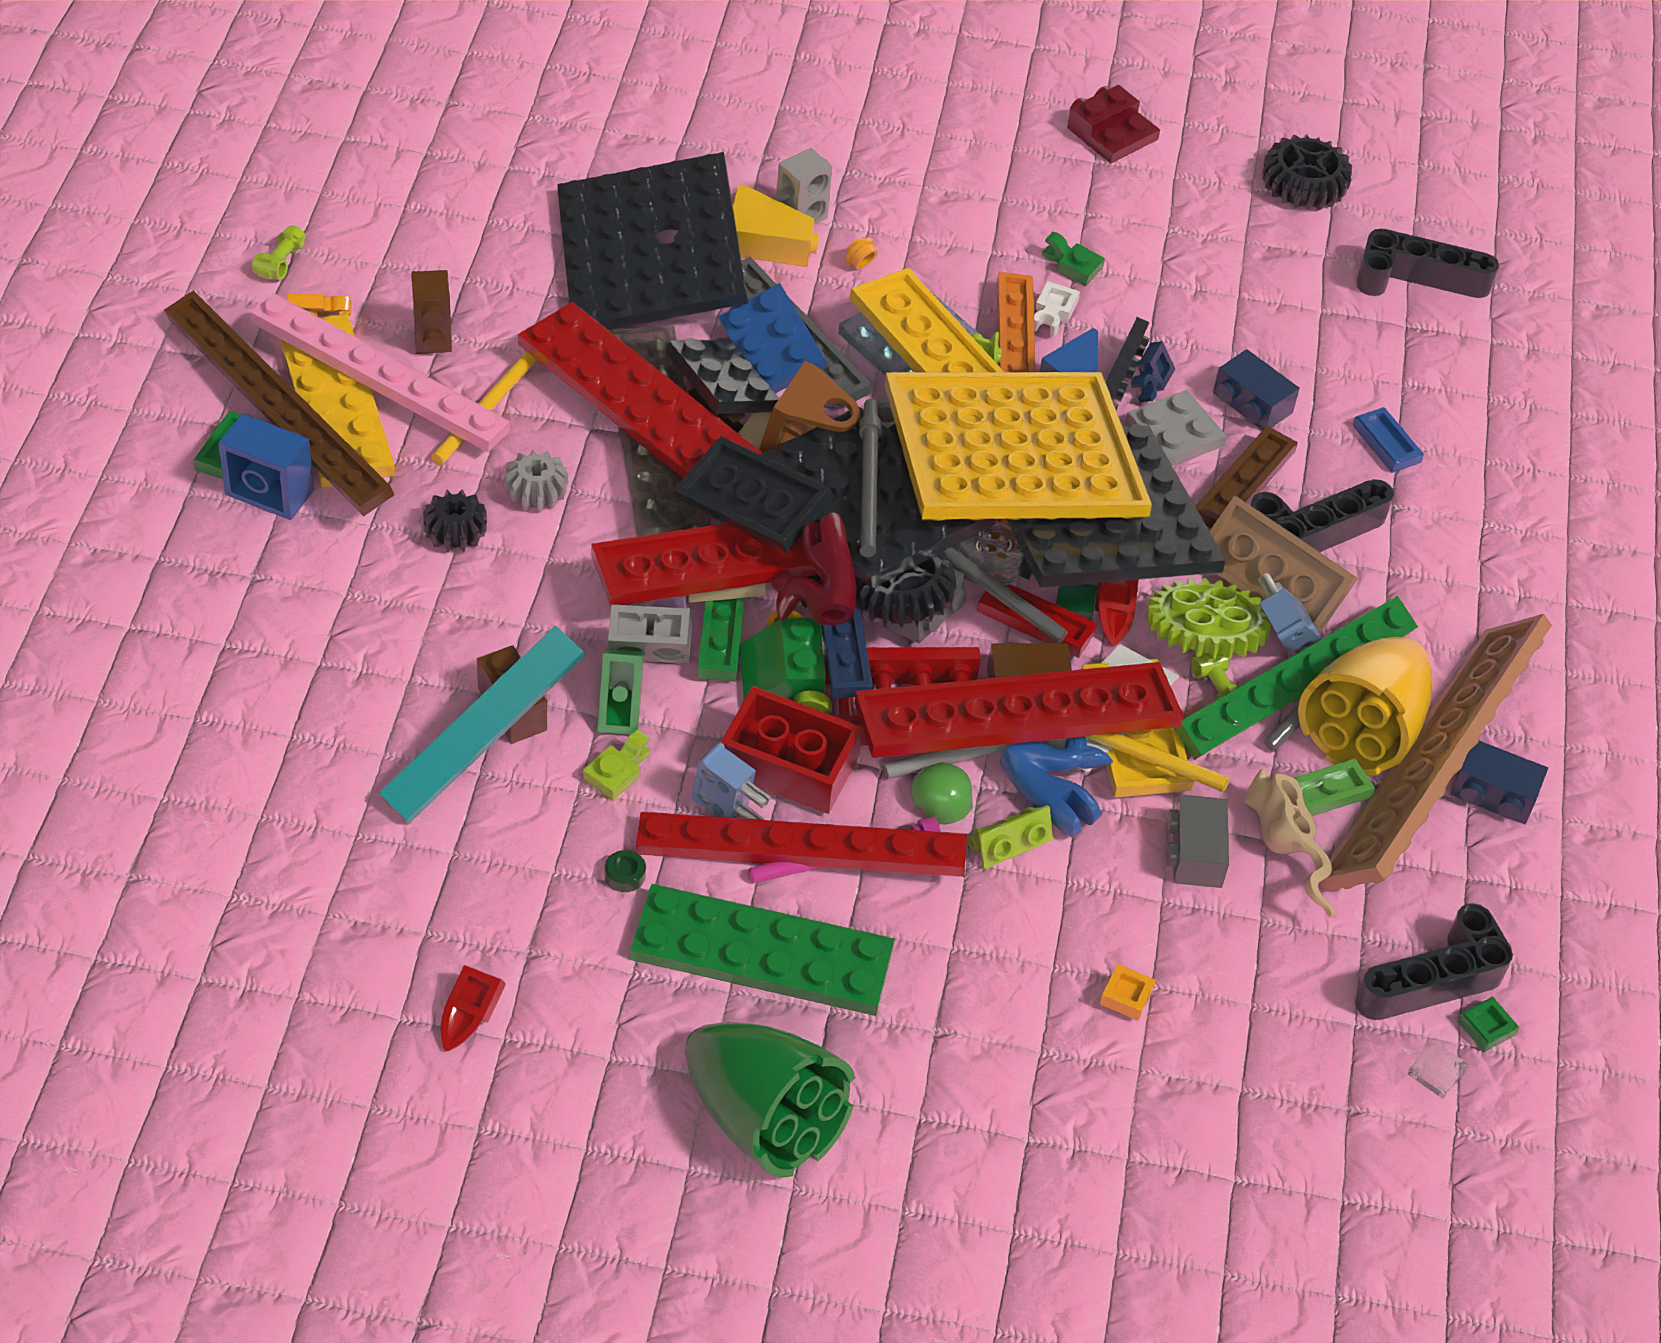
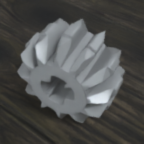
[504,449,568,512]

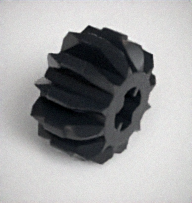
[423,489,487,552]

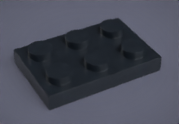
[665,338,779,414]

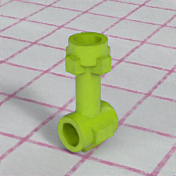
[252,225,306,281]
[1191,653,1238,701]

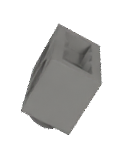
[776,148,833,225]
[608,605,692,663]

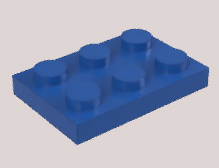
[718,283,828,394]

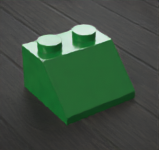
[740,618,826,701]

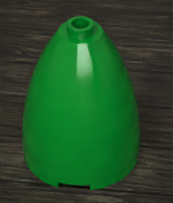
[685,1022,855,1178]

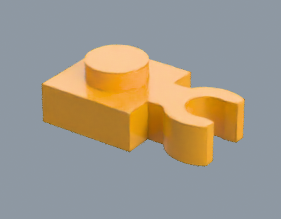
[287,293,352,317]

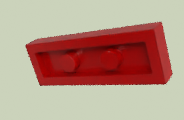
[977,577,1097,658]

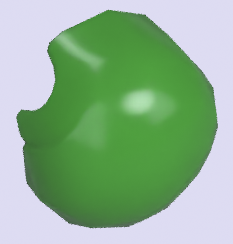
[911,762,973,824]

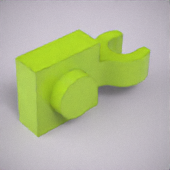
[583,730,651,801]

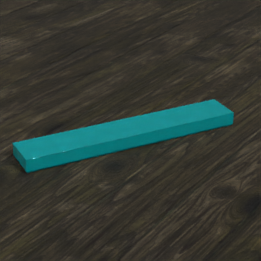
[379,625,585,824]

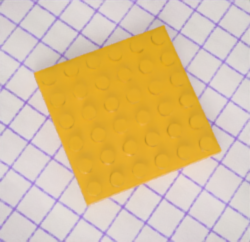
[884,372,1152,521]

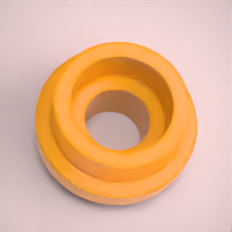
[845,238,878,270]

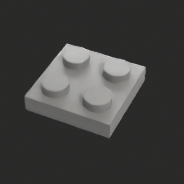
[1126,390,1227,466]

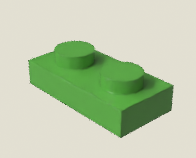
[1294,759,1375,816]

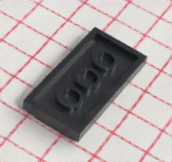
[674,436,834,553]

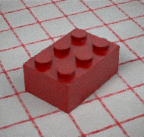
[721,686,863,814]

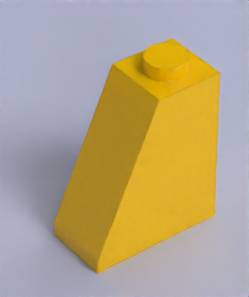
[733,184,820,267]

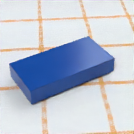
[1353,407,1424,473]

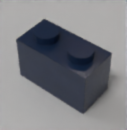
[1213,349,1300,430]
[1451,740,1549,825]

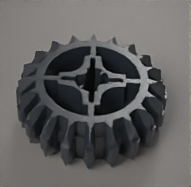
[1262,134,1352,211]
[855,552,957,629]

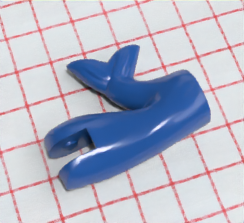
[1000,736,1113,837]

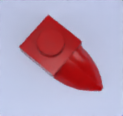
[1095,580,1139,647]
[440,965,506,1052]

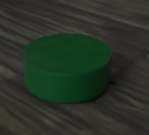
[604,850,646,892]

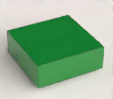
[1458,996,1520,1052]

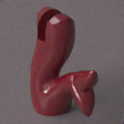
[771,513,856,626]

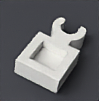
[1034,281,1080,337]

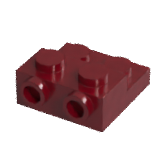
[1067,84,1160,164]

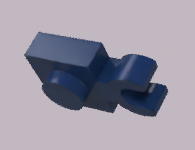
[1131,341,1175,402]

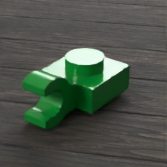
[1042,232,1105,286]

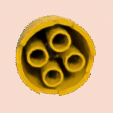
[1298,637,1433,776]

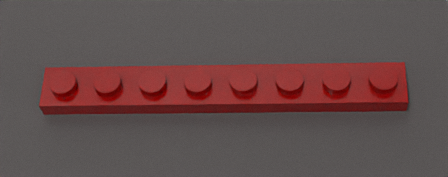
[636,812,967,877]

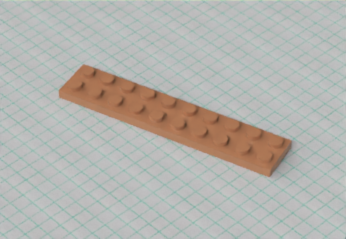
[1319,614,1552,891]

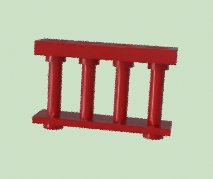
[823,647,981,746]

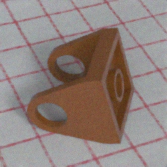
[759,361,860,453]

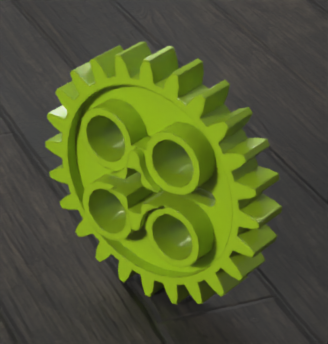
[1146,578,1272,659]

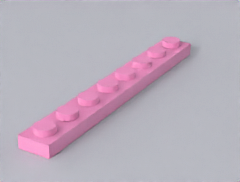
[250,293,510,452]

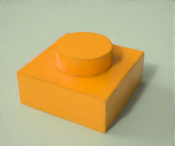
[1100,964,1156,1021]

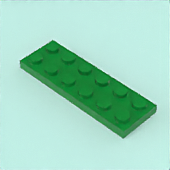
[630,883,895,1016]

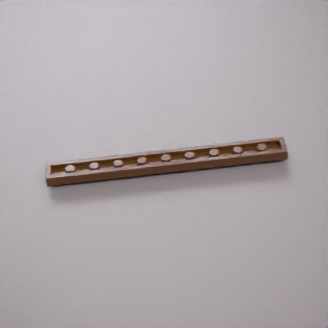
[164,290,394,517]

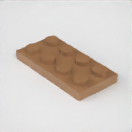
[1209,495,1358,634]

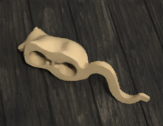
[1244,769,1336,918]

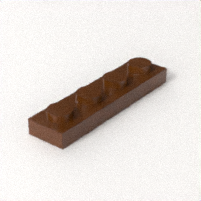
[1195,426,1298,528]

